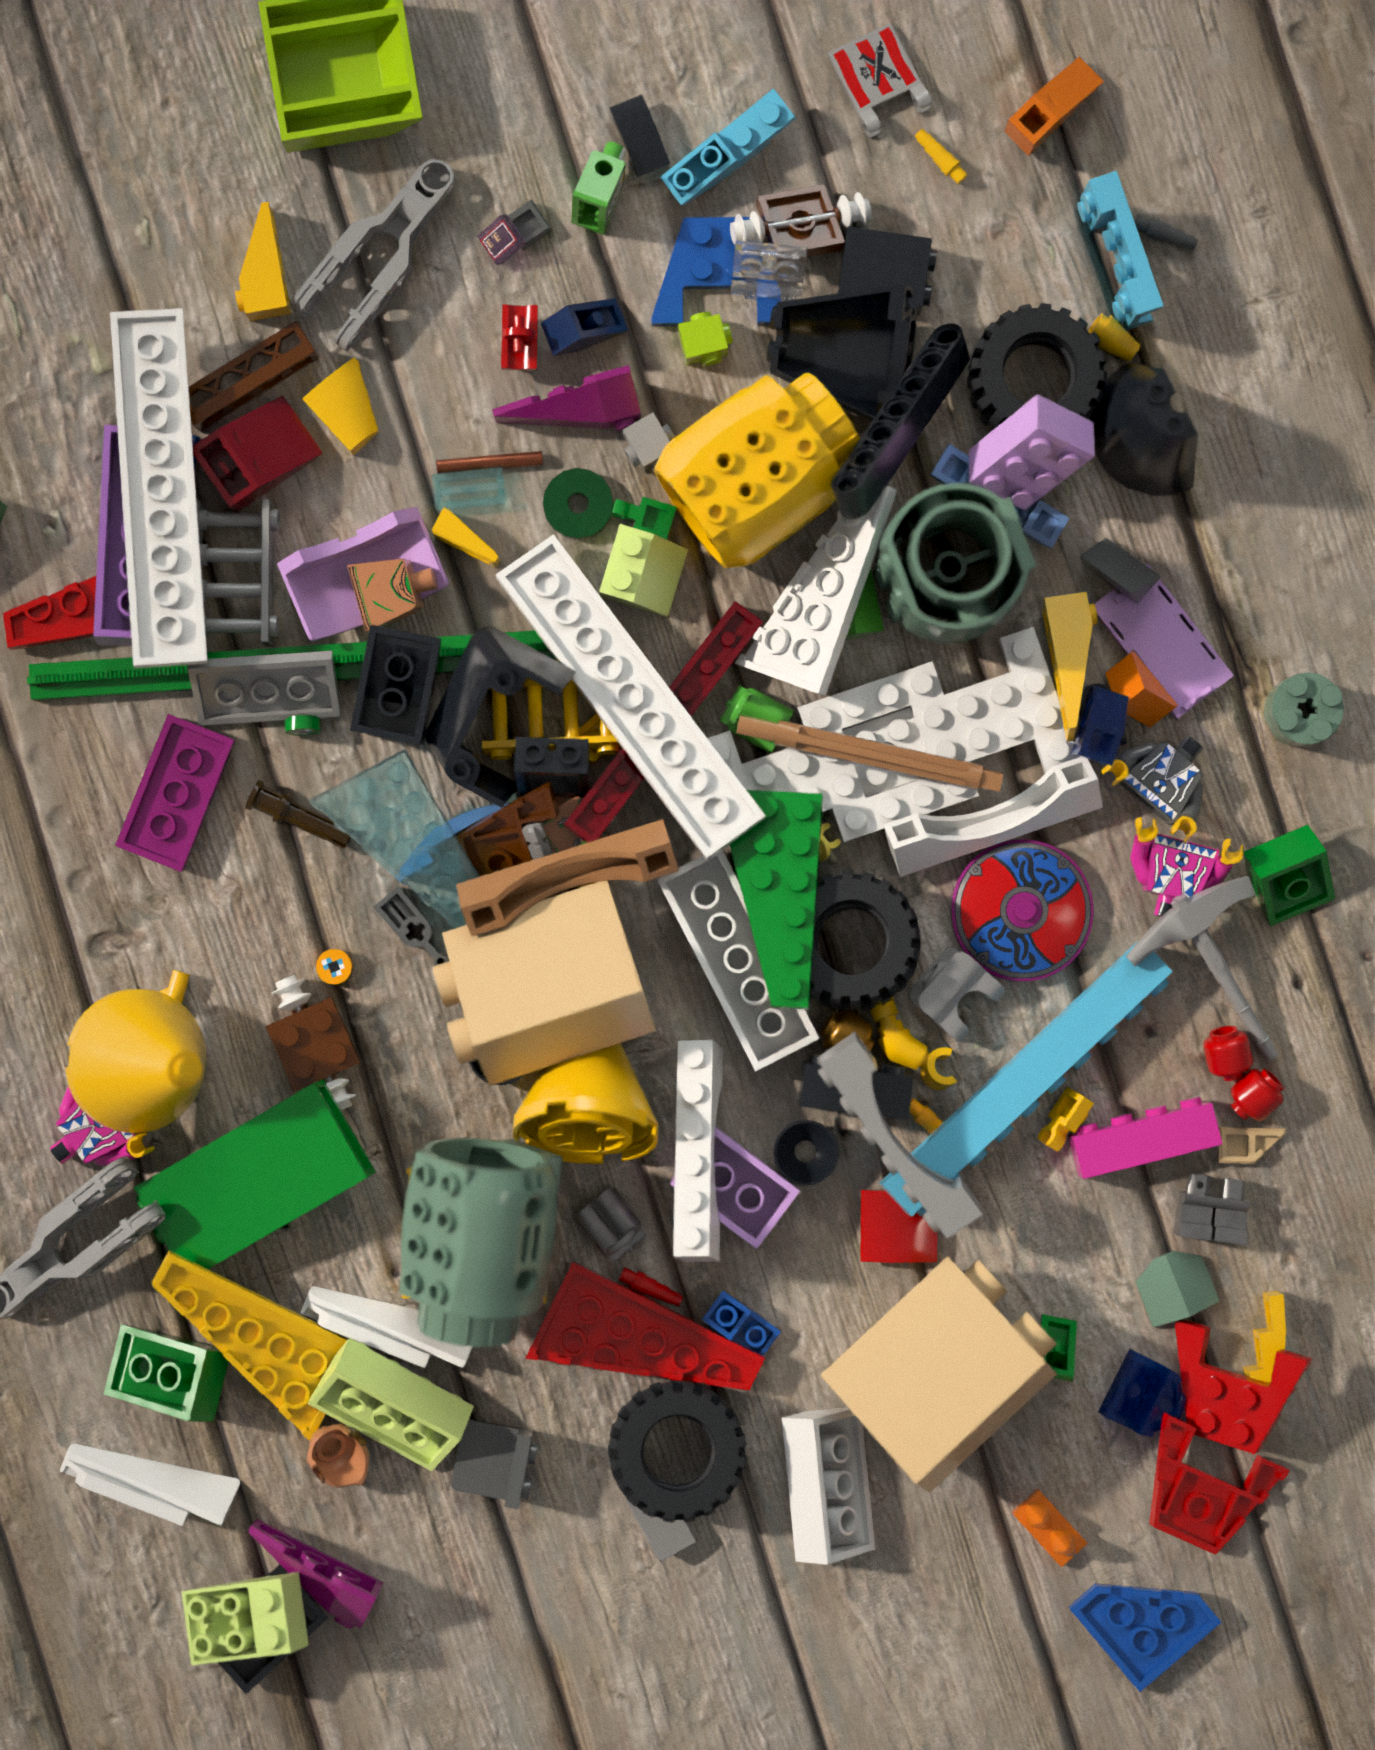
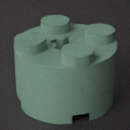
[1264,673,1344,747]

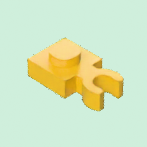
[1037,1087,1094,1152]

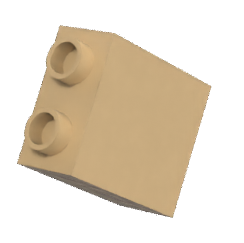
[432,881,656,1086]
[820,1256,1057,1493]

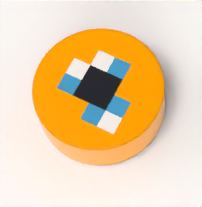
[316,949,353,985]

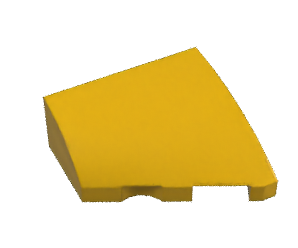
[302,357,379,455]

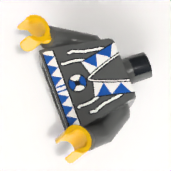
[1101,735,1204,843]

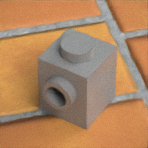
[622,412,675,473]

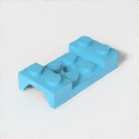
[1077,170,1163,330]

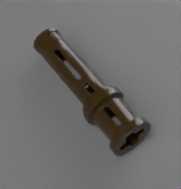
[245,780,354,850]

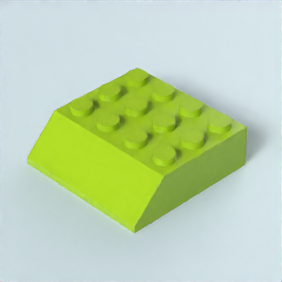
[258,0,423,153]

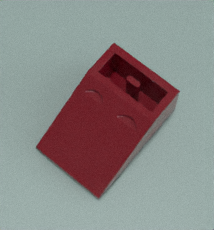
[193,395,323,513]

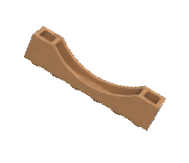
[456,819,679,937]

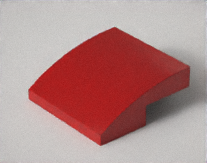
[860,1189,937,1263]

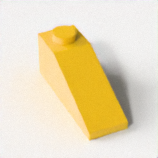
[235,202,292,321]

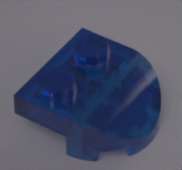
[1098,1348,1186,1437]

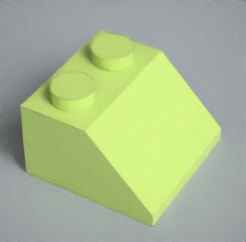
[599,524,688,618]

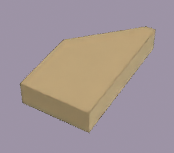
[1217,1127,1286,1164]

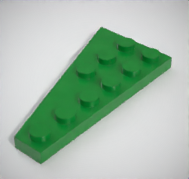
[729,790,823,1010]

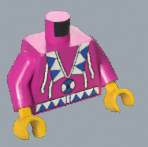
[1130,817,1244,917]
[50,1086,154,1166]

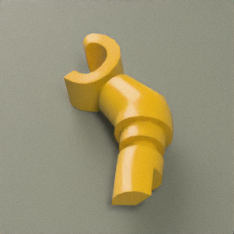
[870,996,958,1091]

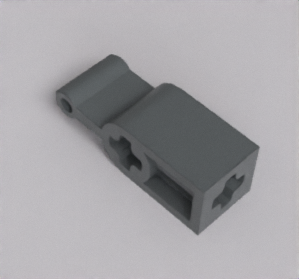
[373,886,449,966]

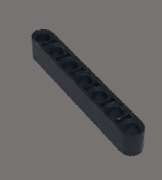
[831,323,970,519]

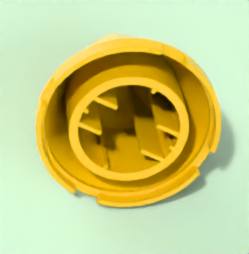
[65,989,206,1133]
[513,1043,658,1164]

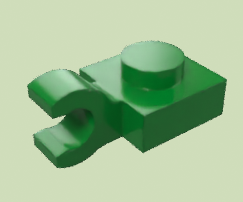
[612,496,676,540]

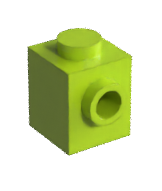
[678,312,733,366]

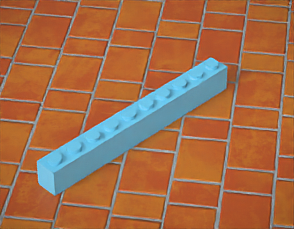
[879,941,1173,1216]

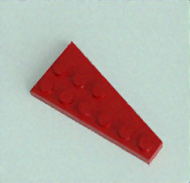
[525,1261,765,1391]

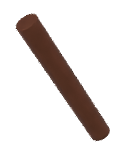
[436,451,543,474]

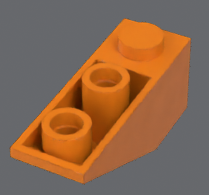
[1004,57,1104,156]

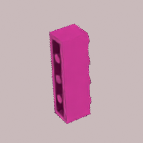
[1068,1097,1223,1179]

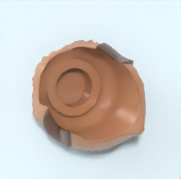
[306,1423,370,1488]

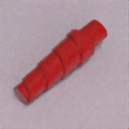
[618,1267,683,1307]

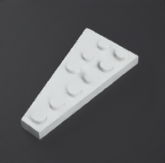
[734,486,897,696]

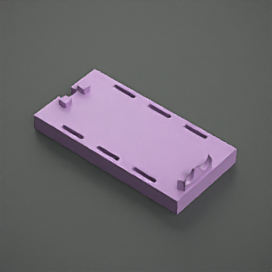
[1095,563,1234,720]

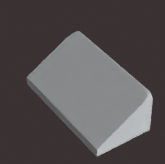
[626,1477,698,1562]

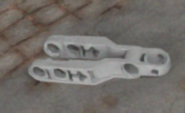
[290,159,455,351]
[0,1156,166,1319]

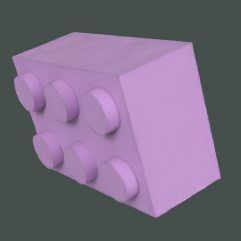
[969,394,1095,510]
[670,1126,800,1249]

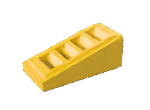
[432,507,500,568]

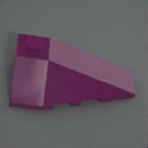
[492,365,641,431]
[248,1519,384,1629]

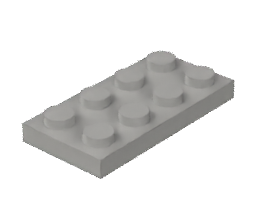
[188,651,341,726]

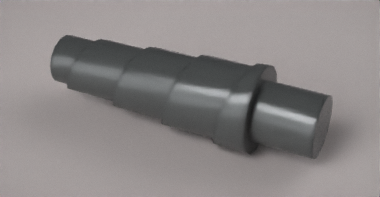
[1134,214,1198,251]

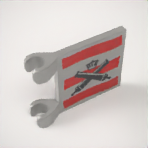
[827,23,932,138]

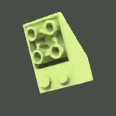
[182,1572,309,1665]

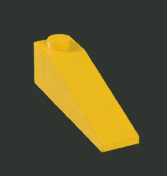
[1042,592,1097,742]

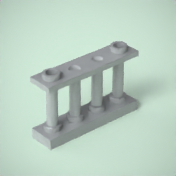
[197,499,280,646]

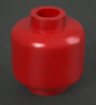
[1203,1026,1254,1081]
[1230,1068,1285,1121]

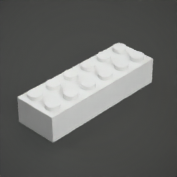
[657,850,820,1072]

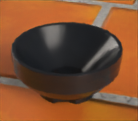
[774,1120,839,1186]

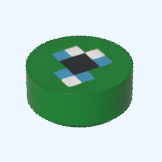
[285,715,321,736]

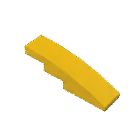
[1243,1290,1286,1384]

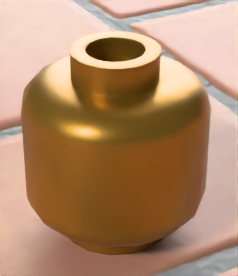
[819,1011,875,1051]

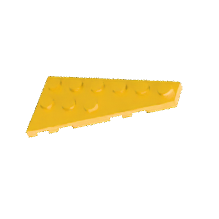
[152,1250,349,1440]

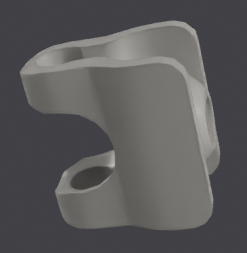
[908,947,1006,1043]

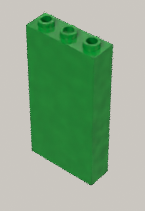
[133,1079,376,1269]

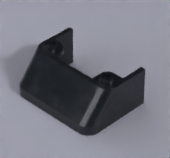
[425,627,576,808]

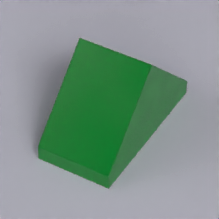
[1039,1314,1077,1382]

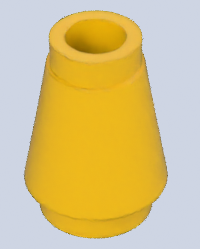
[1088,313,1140,362]

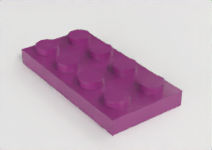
[115,714,236,872]

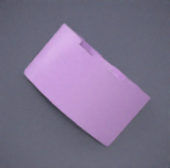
[277,507,449,641]

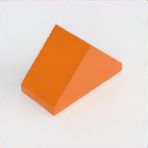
[1105,651,1178,727]

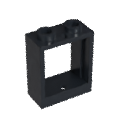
[514,737,591,798]

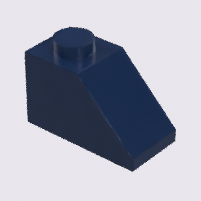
[541,298,628,356]

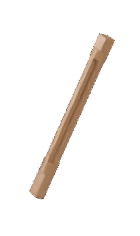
[736,714,1004,792]

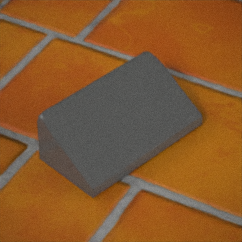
[1080,538,1161,604]

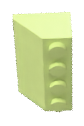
[308,1338,474,1471]

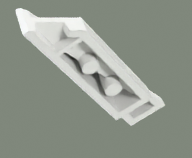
[300,1286,472,1368]
[60,1444,240,1526]

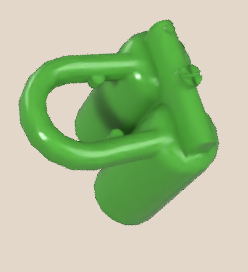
[720,685,795,754]

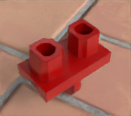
[501,304,538,371]

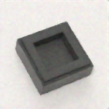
[503,200,552,251]

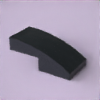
[609,94,670,177]

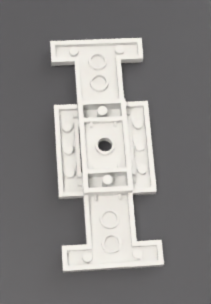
[707,627,1079,843]

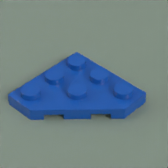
[1068,1583,1222,1692]

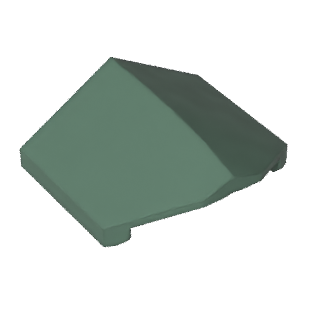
[1135,1251,1219,1327]

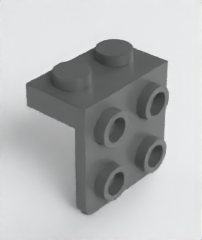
[451,1419,538,1509]

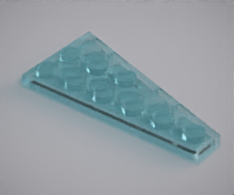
[309,749,480,929]

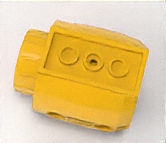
[654,373,860,569]

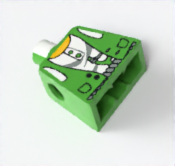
[571,142,626,235]

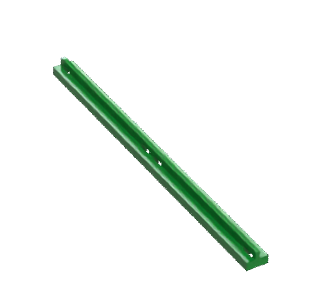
[27,630,556,701]

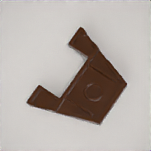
[455,782,581,900]

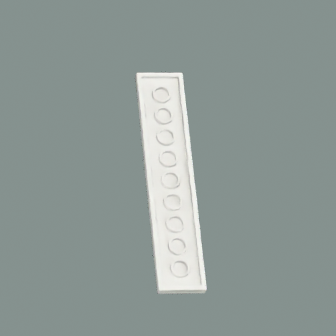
[110,308,208,668]
[496,534,765,860]

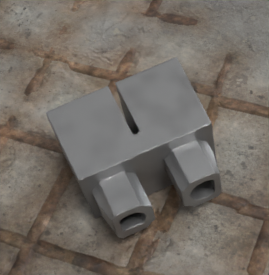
[1173,1173,1250,1245]

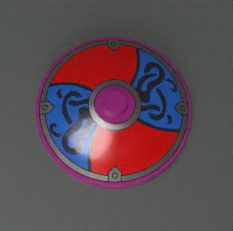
[950,839,1094,981]

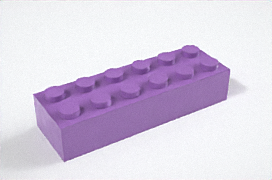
[93,425,132,646]

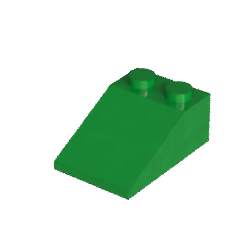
[104,1324,229,1422]

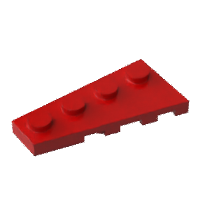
[3,573,97,650]

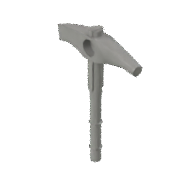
[1126,876,1278,1061]

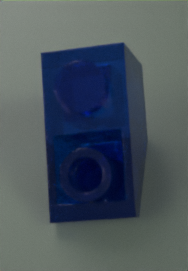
[1071,686,1129,766]

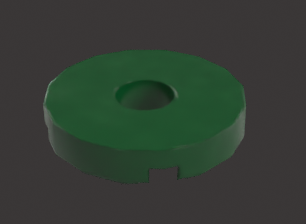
[543,468,613,539]

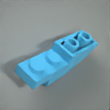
[660,88,797,206]

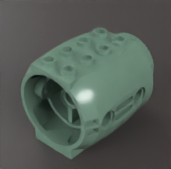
[873,483,1036,643]
[399,1138,562,1347]

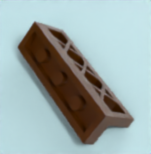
[189,321,319,432]

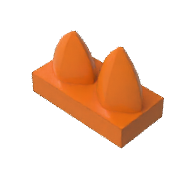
[1012,1488,1088,1568]

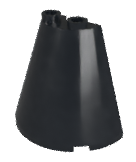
[767,284,917,422]
[1090,362,1198,496]

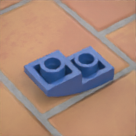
[702,1290,781,1356]

